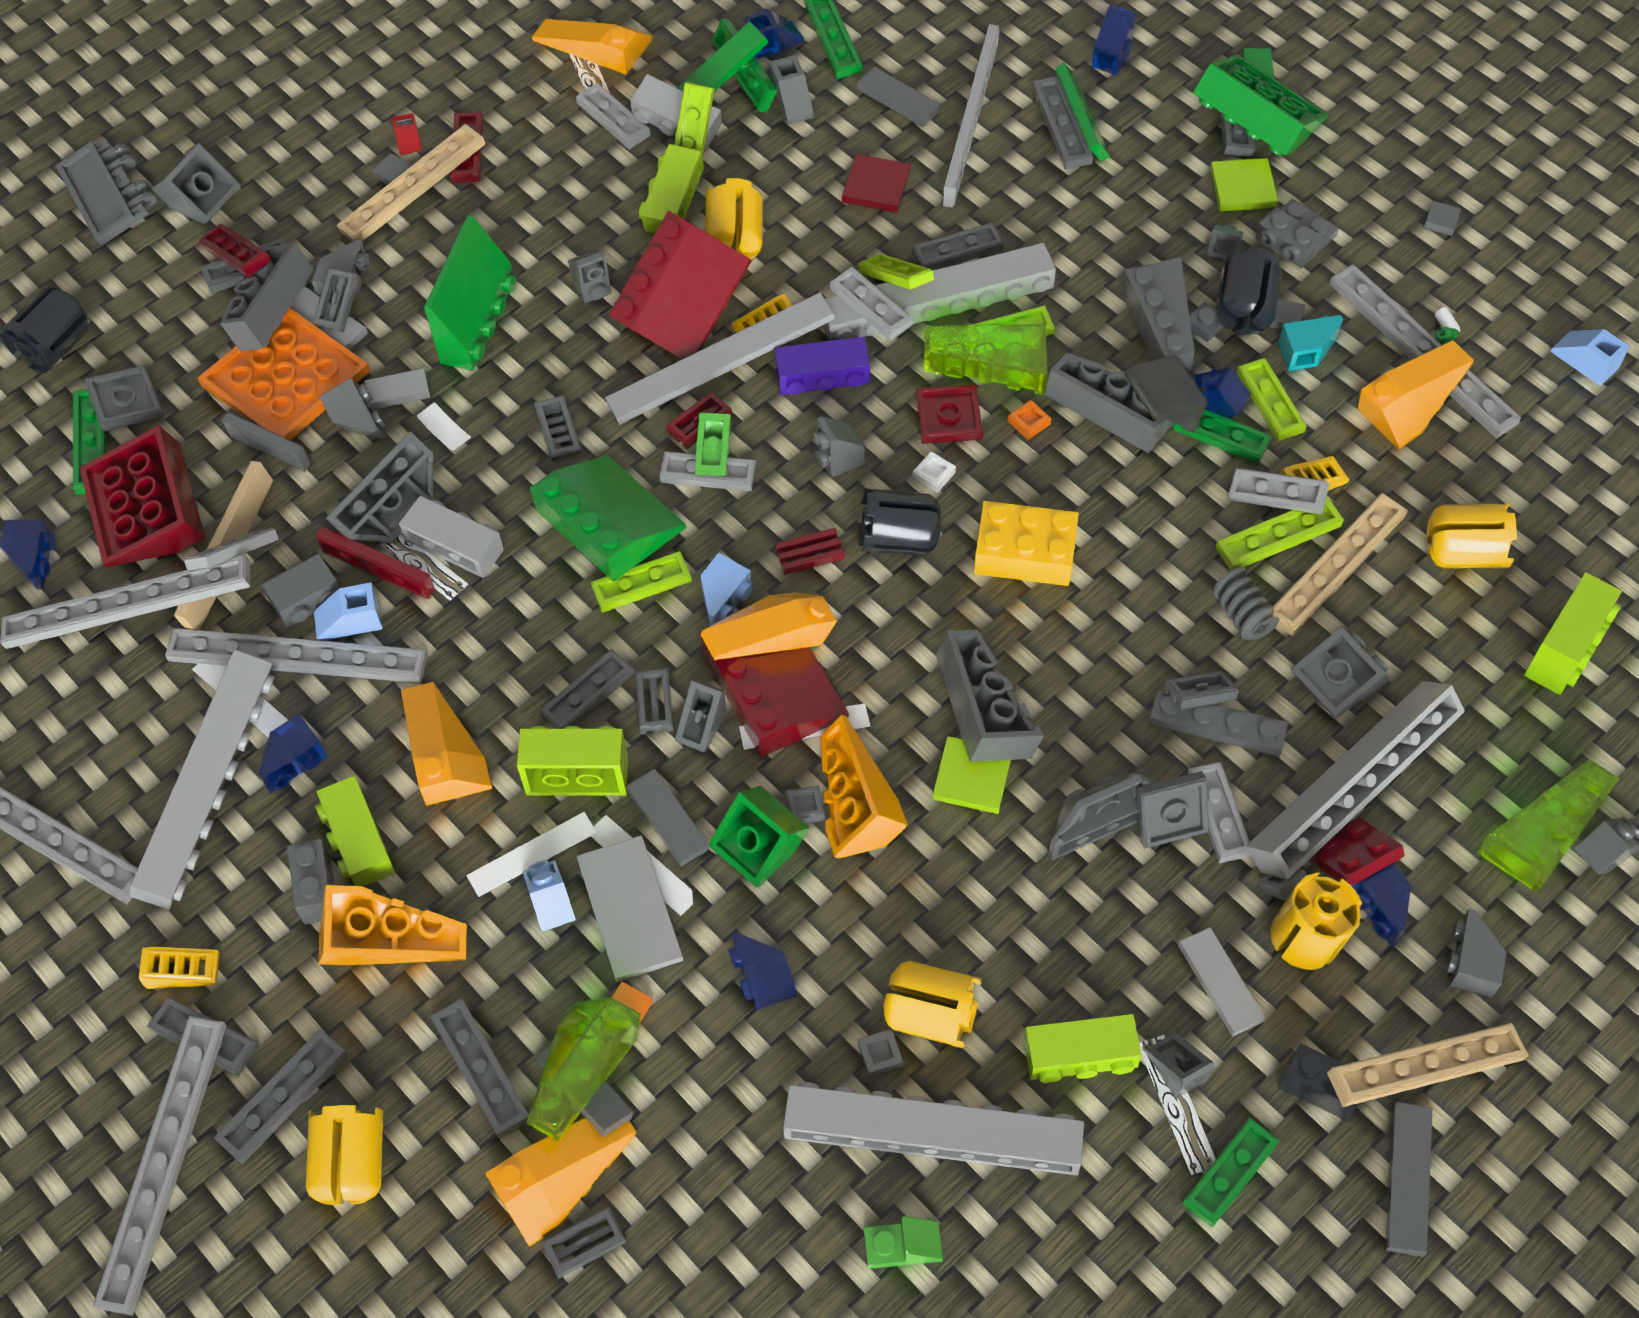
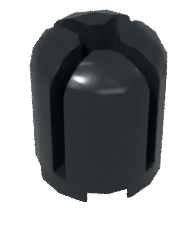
[1216,247,1282,335]
[0,287,90,373]
[859,488,941,556]

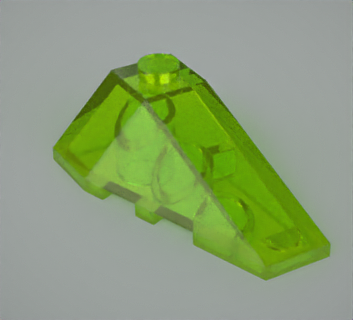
[527,997,641,1141]

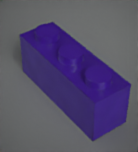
[775,337,870,395]

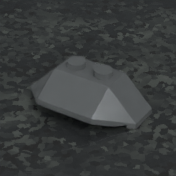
[326,431,433,543]
[1048,773,1158,861]

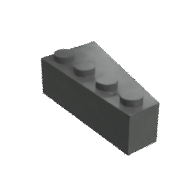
[220,242,313,351]
[1121,257,1195,382]
[1045,353,1187,453]
[936,630,1044,762]

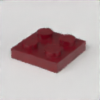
[1308,818,1405,886]

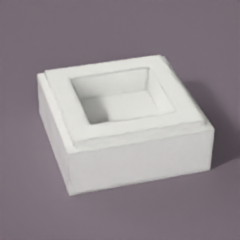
[912,452,956,493]

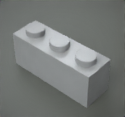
[630,74,722,151]
[399,496,504,578]

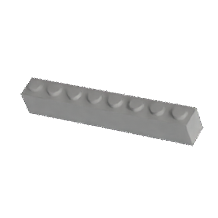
[822,243,1056,341]
[130,649,275,910]
[1246,681,1465,880]
[783,1082,1084,1176]

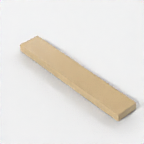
[337,124,486,242]
[174,461,273,630]
[1269,493,1408,636]
[1327,1023,1529,1107]

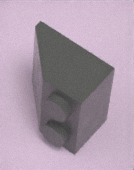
[151,143,241,224]

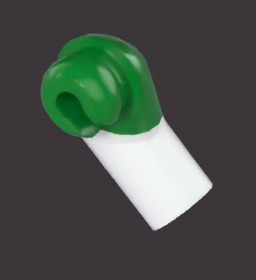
[1435,307,1460,345]

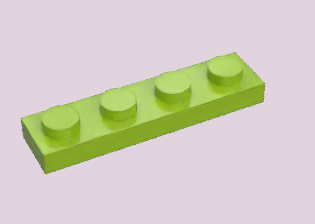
[1216,496,1344,571]

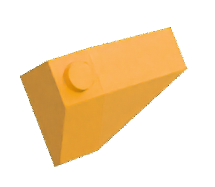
[532,19,653,75]
[1358,340,1474,450]
[701,592,837,660]
[401,682,492,806]
[821,715,908,859]
[318,885,467,965]
[485,1118,636,1247]

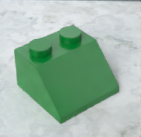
[709,786,810,888]

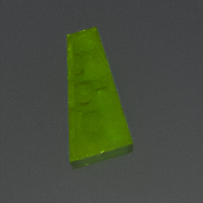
[924,324,1048,395]
[1477,759,1620,893]

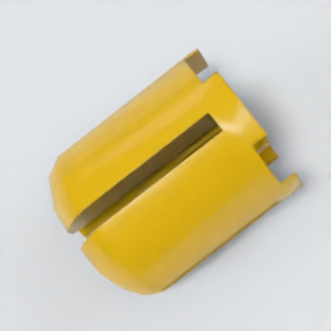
[705,178,763,260]
[1427,504,1517,568]
[1270,873,1362,970]
[883,961,981,1049]
[306,1105,383,1205]

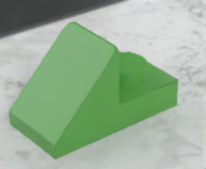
[695,413,731,476]
[864,1216,943,1269]

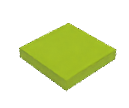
[1210,158,1278,212]
[933,736,1011,814]

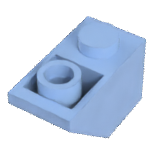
[1551,329,1630,386]
[700,553,753,626]
[314,582,382,641]
[522,860,576,931]

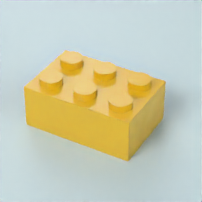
[974,501,1079,586]

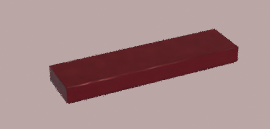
[199,224,271,278]
[316,527,435,599]

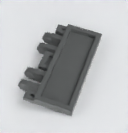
[56,138,157,246]

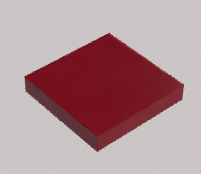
[842,154,911,213]
[916,384,983,444]

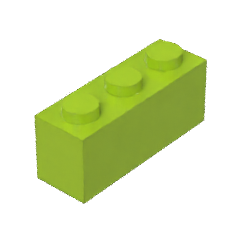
[639,144,704,233]
[315,775,395,887]
[1023,1014,1142,1083]

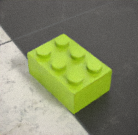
[1524,572,1622,695]
[517,726,629,796]

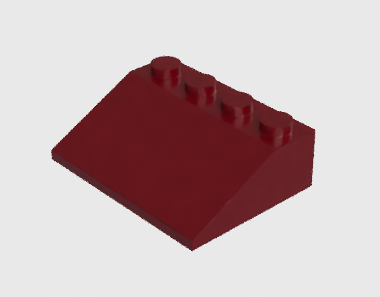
[609,210,752,359]
[79,425,206,568]
[701,636,849,758]

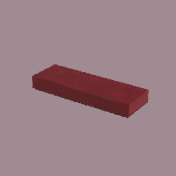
[450,112,483,183]

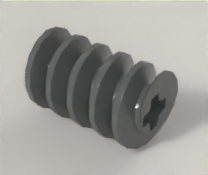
[1213,567,1279,641]

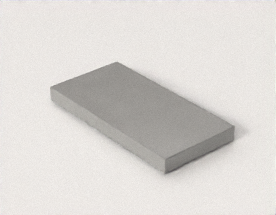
[576,835,683,983]

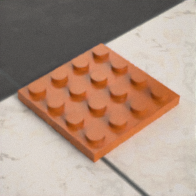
[197,308,370,441]

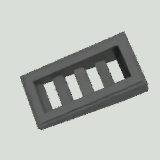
[534,395,581,460]

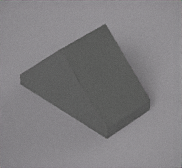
[674,679,726,752]
[1146,1033,1215,1098]

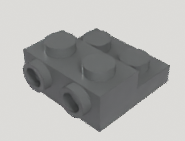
[1255,198,1339,269]
[1291,627,1389,720]

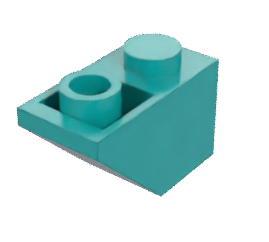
[1278,315,1343,371]

